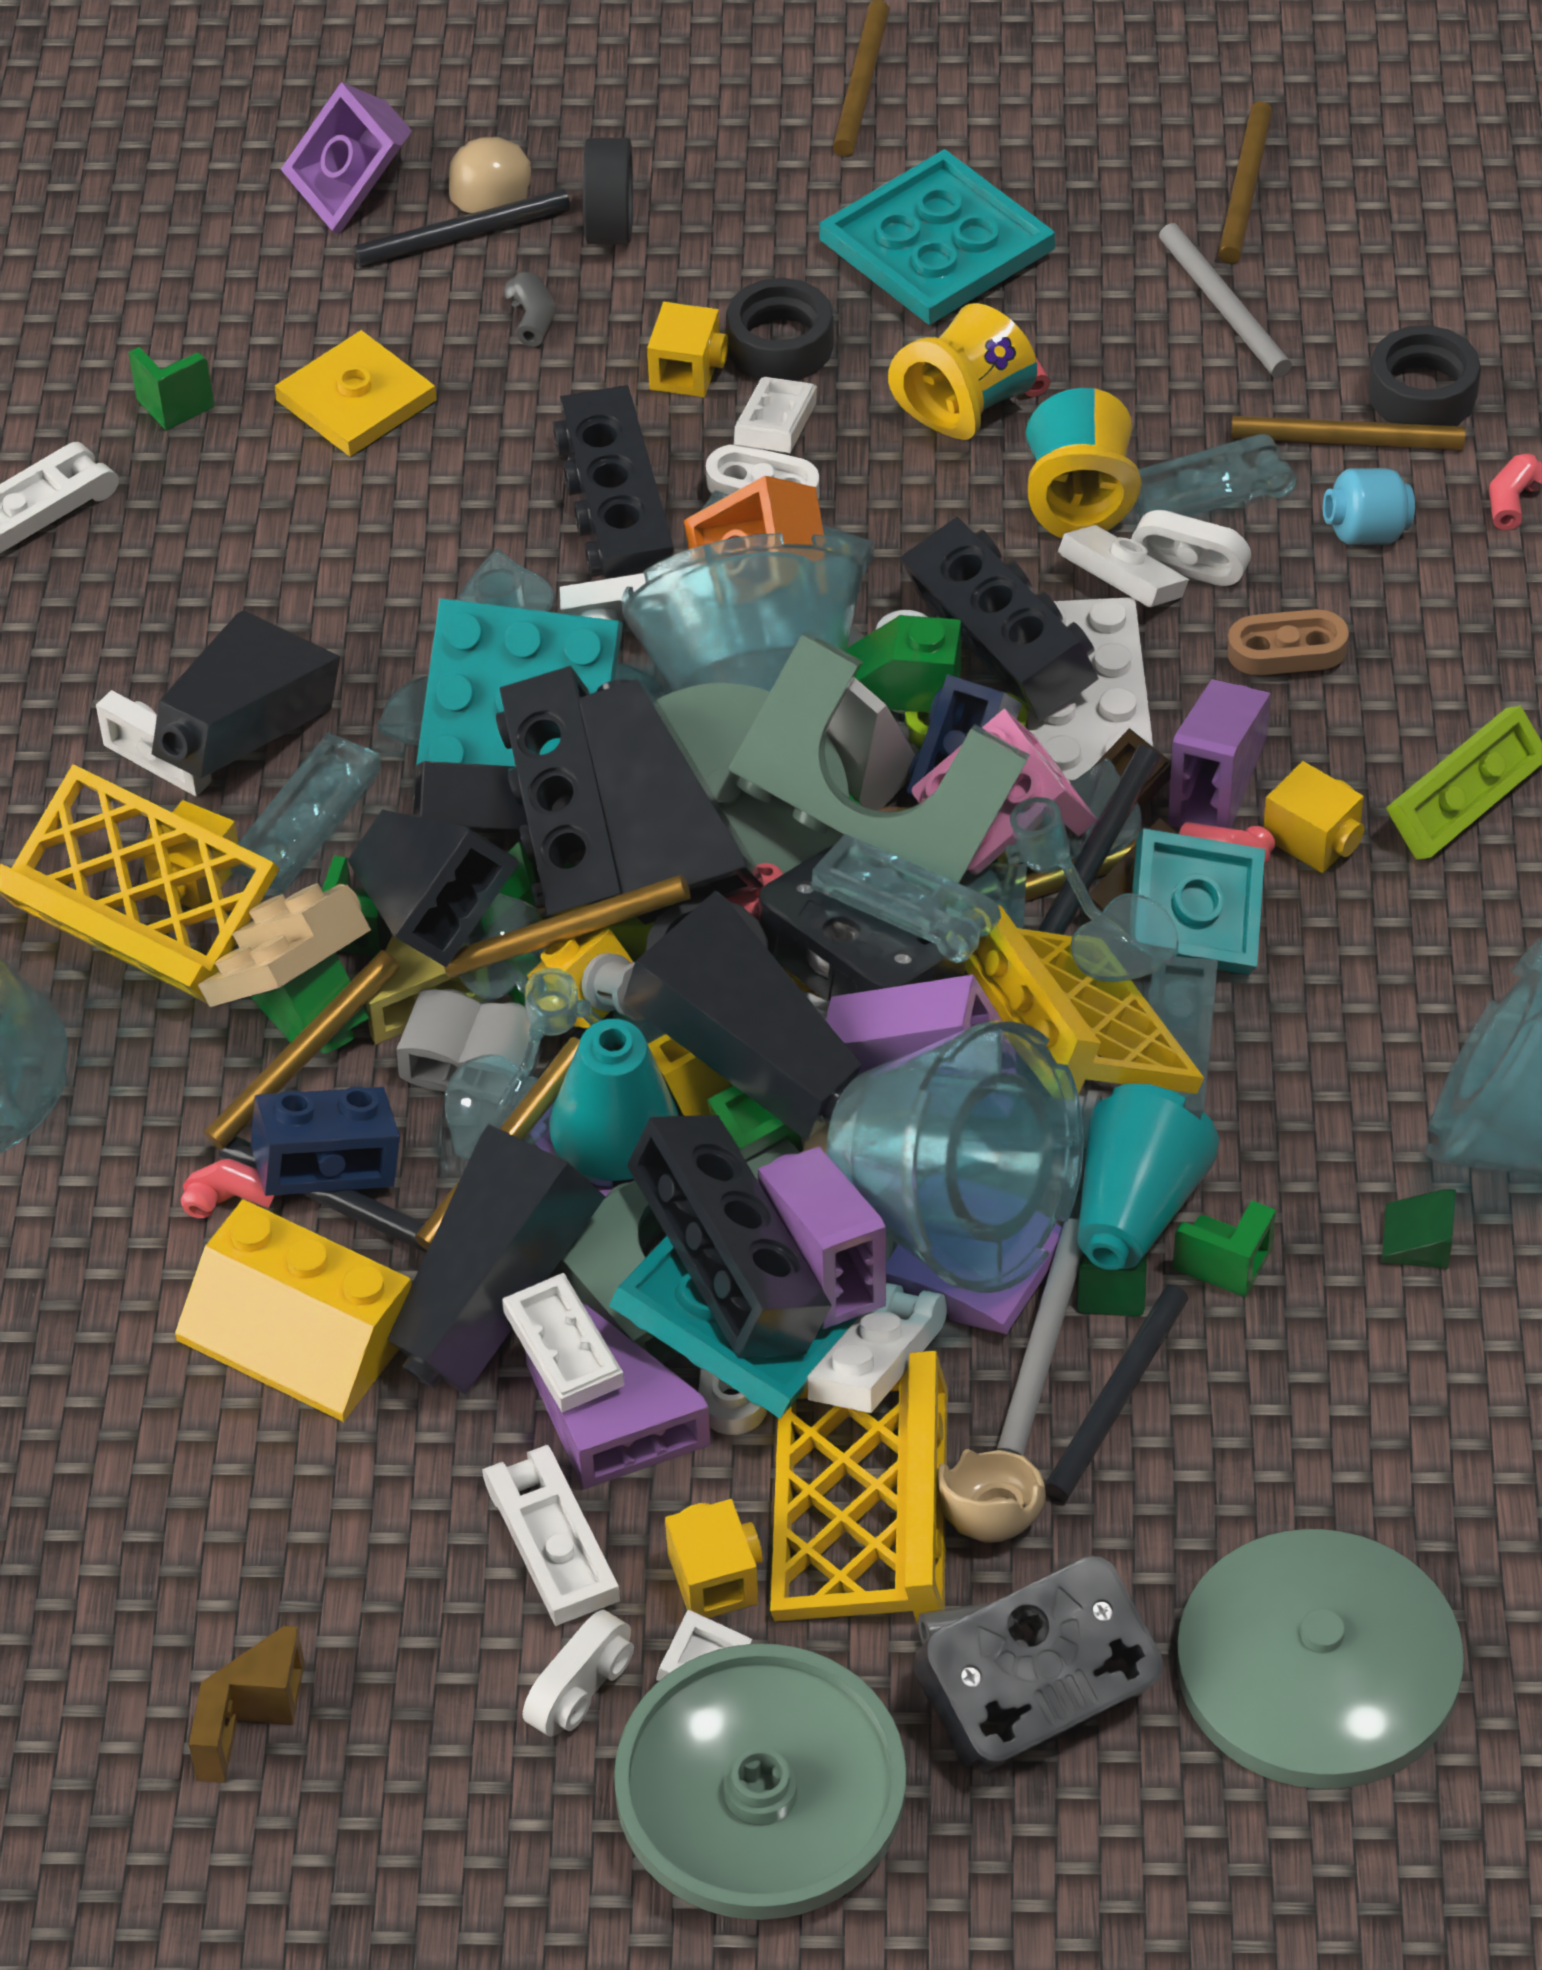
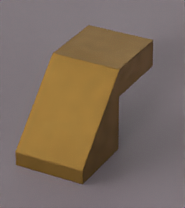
[189,1626,305,1783]

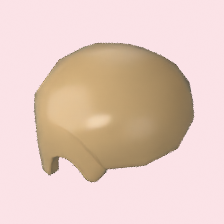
[449,137,532,213]
[937,1449,1046,1543]

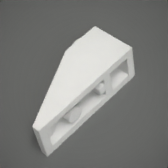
[827,678,915,811]

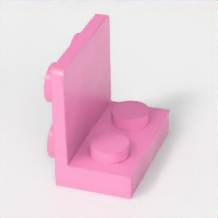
[912,708,1098,875]

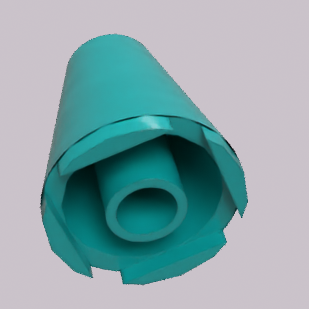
[549,1019,679,1186]
[1077,1084,1220,1270]

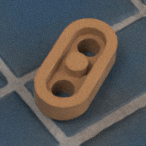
[1227,609,1349,675]

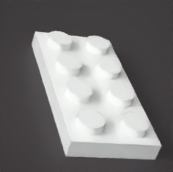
[1027,597,1153,787]

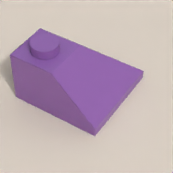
[281,82,412,234]

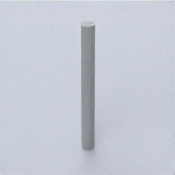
[1159,223,1292,378]
[997,1219,1083,1456]

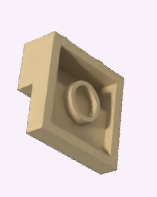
[198,884,371,1007]

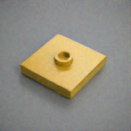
[274,330,437,457]

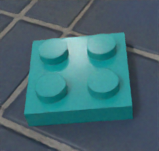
[1128,828,1265,975]

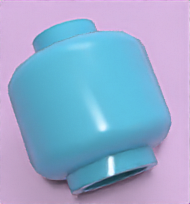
[1323,468,1415,545]

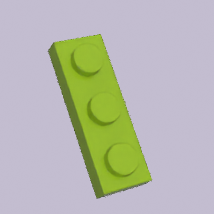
[1386,705,1542,860]

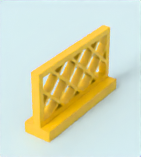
[0,764,280,1004]
[965,902,1204,1099]
[770,1351,948,1624]

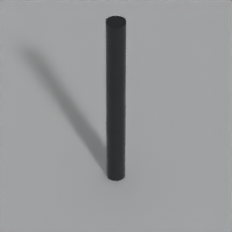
[353,189,570,267]
[1037,745,1161,935]
[219,1136,428,1253]
[1045,1285,1188,1502]

